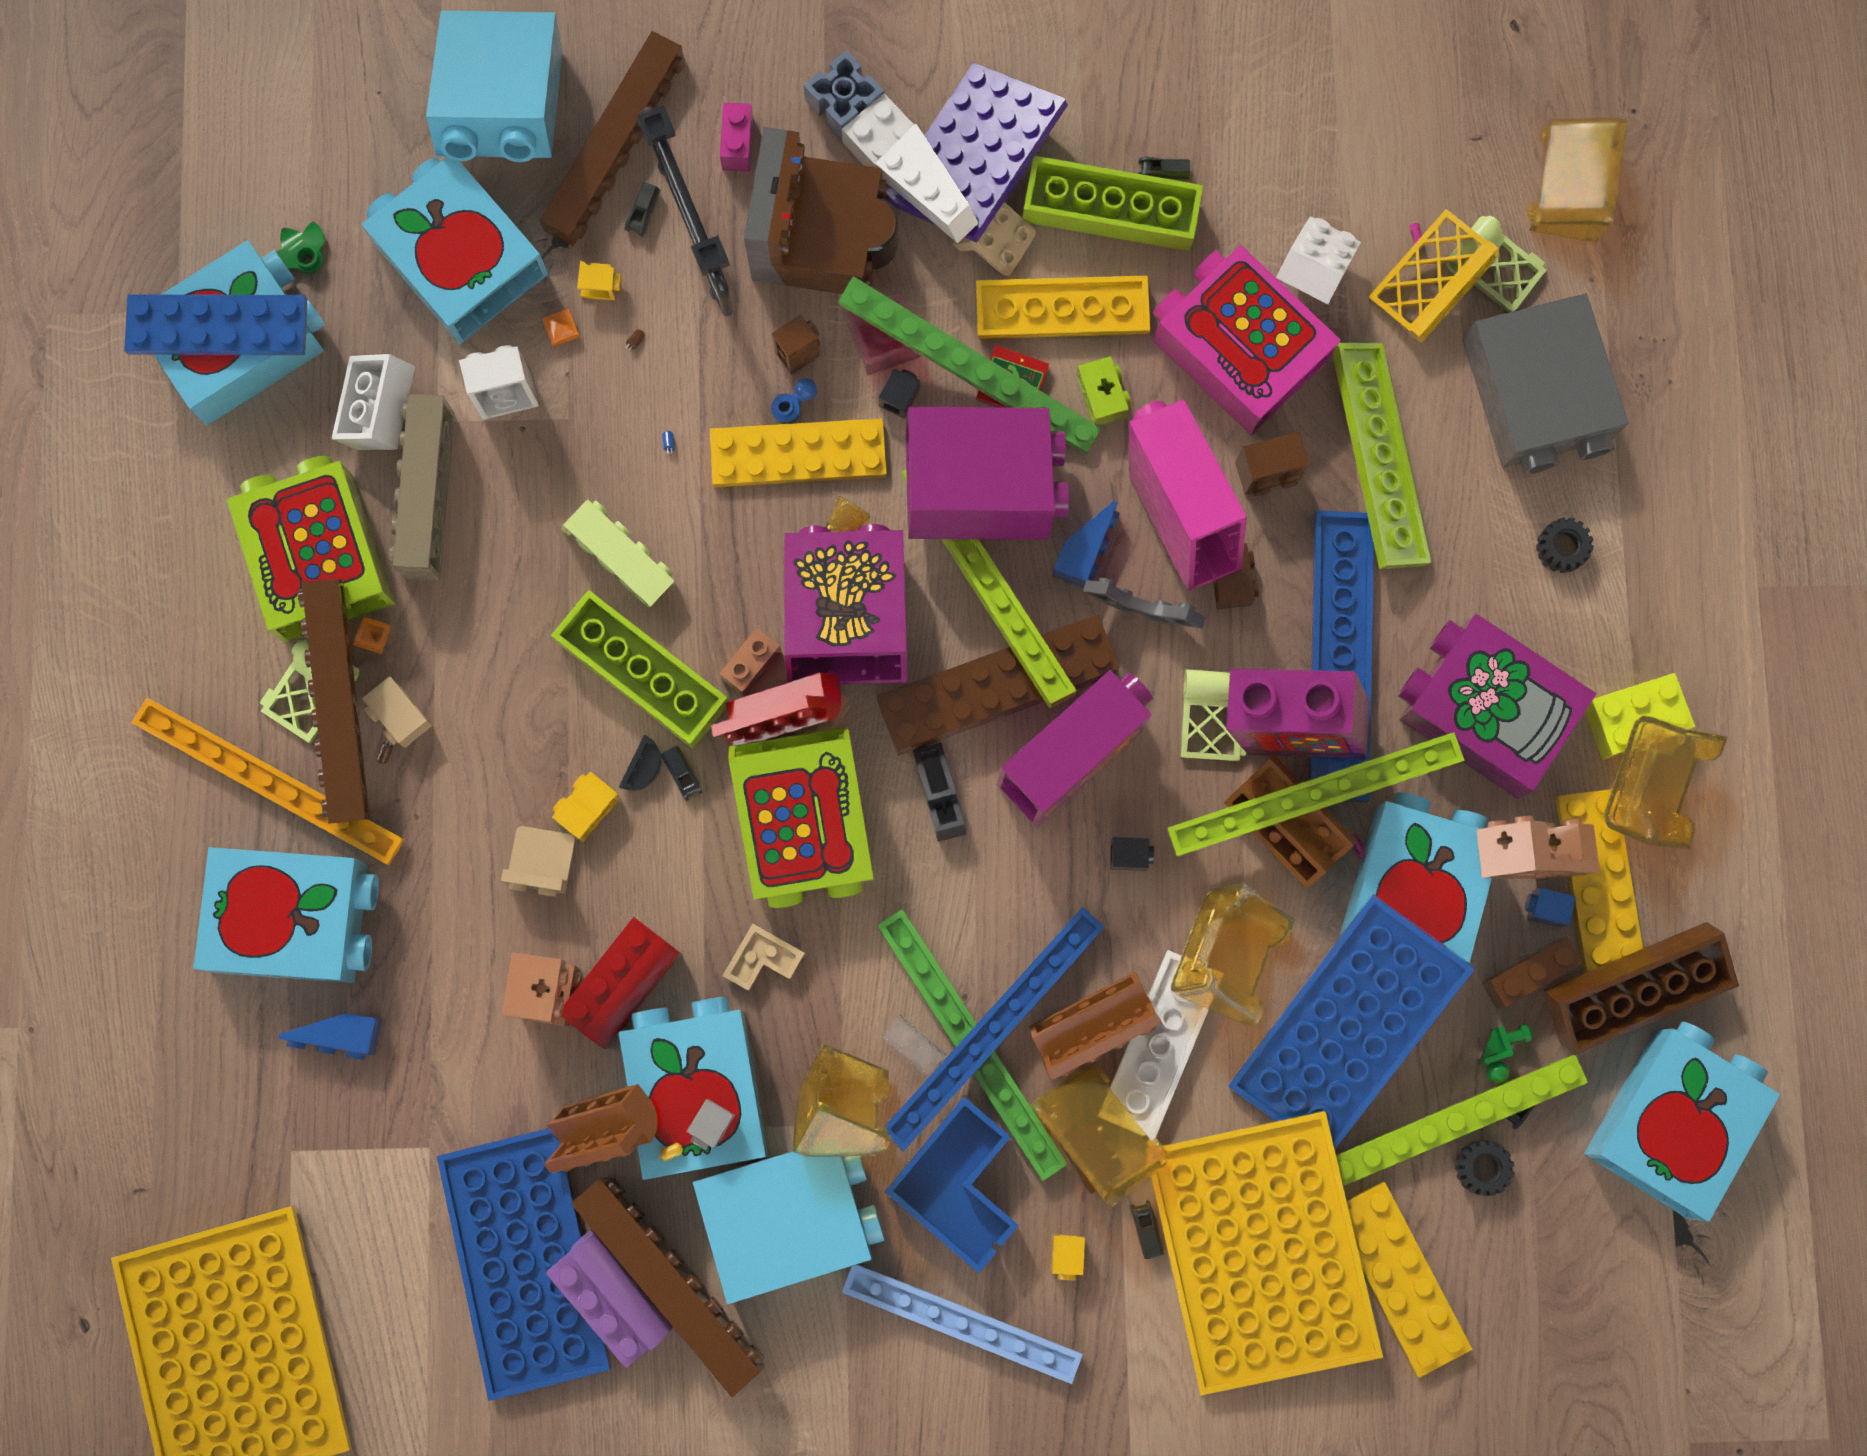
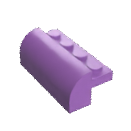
[546,1229,673,1368]

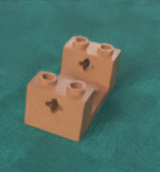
[719,627,851,736]
[1476,816,1600,880]
[501,952,582,1027]

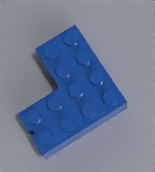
[885,1097,1019,1273]

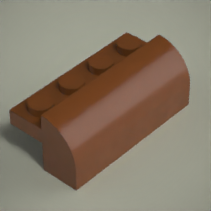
[1224,755,1358,889]
[1029,972,1162,1080]
[544,1084,657,1173]

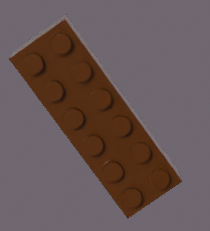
[1543,922,1739,1055]

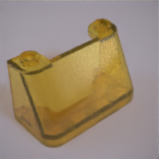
[1527,117,1628,243]
[1604,716,1728,849]
[1171,882,1295,1025]
[793,1043,892,1157]
[1030,1066,1167,1209]

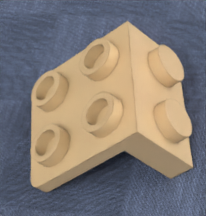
[952,202,1036,276]
[501,826,576,897]

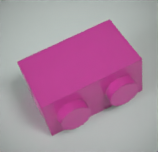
[720,102,754,171]

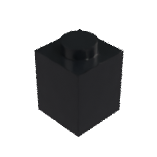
[879,368,920,419]
[1110,837,1154,871]

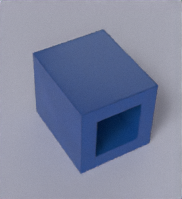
[1525,888,1576,928]

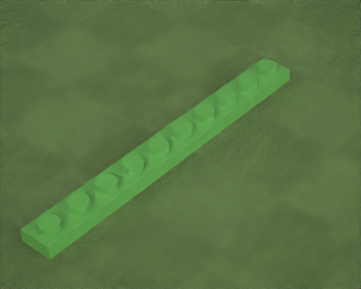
[837,276,1101,455]
[877,909,1068,1181]

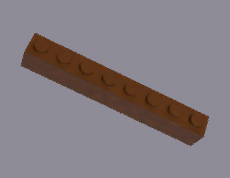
[540,31,685,246]
[298,579,370,824]

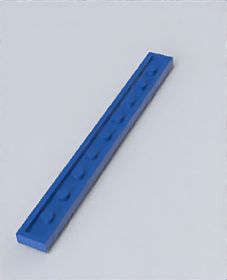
[880,907,1105,1152]

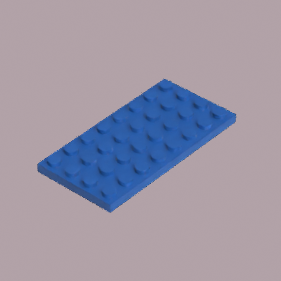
[1228,894,1475,1150]
[437,1128,611,1401]

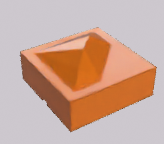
[542,308,580,347]
[353,616,392,654]

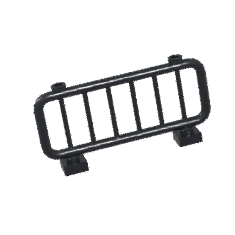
[637,105,733,316]

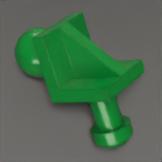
[1477,1024,1533,1084]

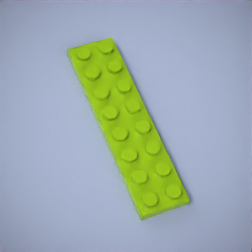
[1332,343,1432,569]

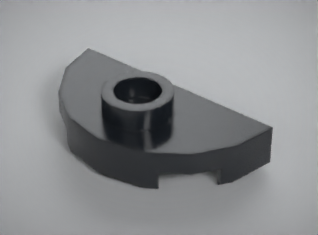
[619,734,662,791]

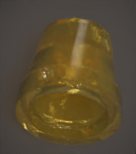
[825,496,871,532]

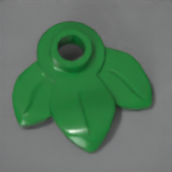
[276,221,325,274]

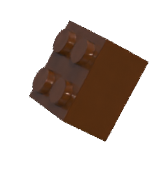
[1235,432,1310,496]

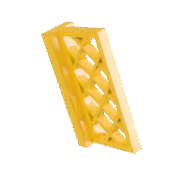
[1369,209,1500,343]

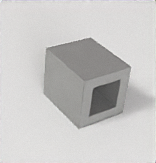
[687,1099,735,1150]

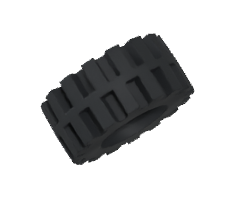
[1536,517,1594,573]
[1455,1140,1515,1196]

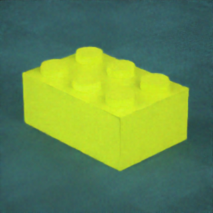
[1585,673,1696,760]

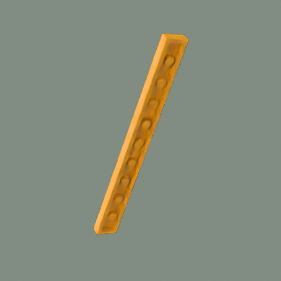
[131,698,404,866]

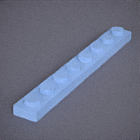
[842,1264,1083,1384]

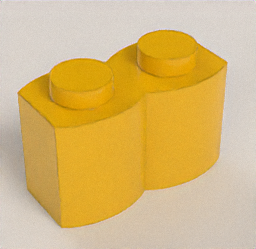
[552,772,620,843]

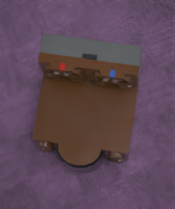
[744,127,898,294]

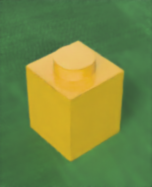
[1051,1234,1085,1280]

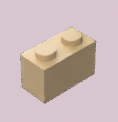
[362,676,433,748]

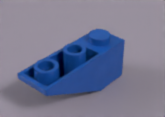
[1052,501,1120,588]
[278,1013,382,1060]

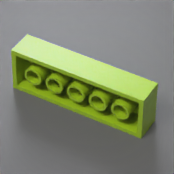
[1023,156,1203,252]
[551,590,729,749]

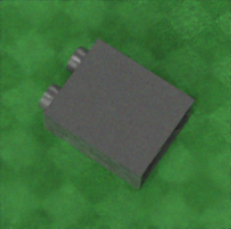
[1462,293,1629,475]

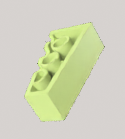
[561,499,674,608]

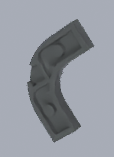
[1083,578,1206,629]

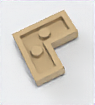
[723,923,805,991]

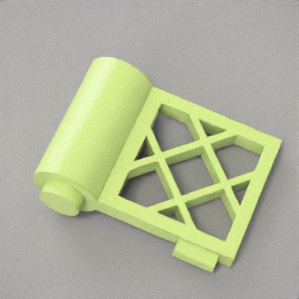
[1445,216,1546,313]
[260,638,359,743]
[1180,669,1246,761]

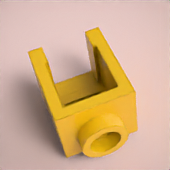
[577,260,622,300]

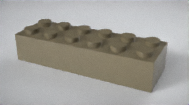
[389,394,454,581]

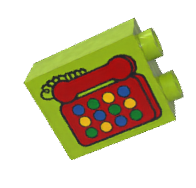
[226,456,395,642]
[728,726,874,908]

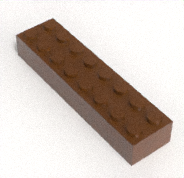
[877,614,1120,756]
[571,1177,765,1397]

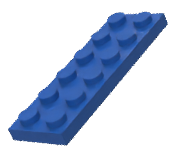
[124,294,308,355]

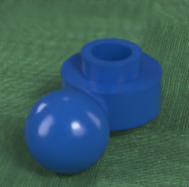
[771,378,817,424]

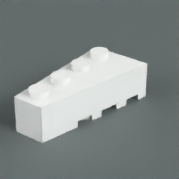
[875,124,978,243]

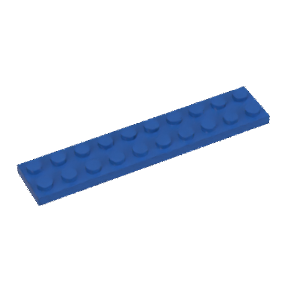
[1309,510,1374,803]

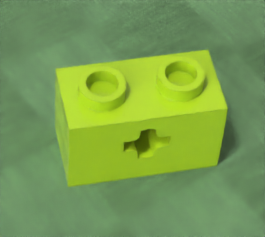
[1076,356,1131,426]

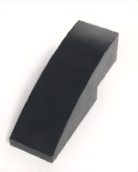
[913,742,966,842]

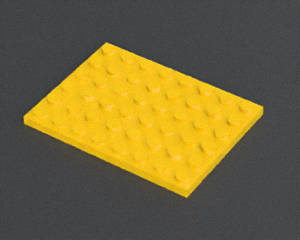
[1145,1111,1383,1396]
[111,1206,352,1456]

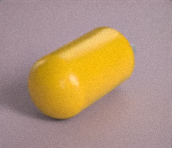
[656,1143,683,1162]

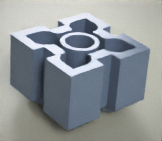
[803,50,884,140]

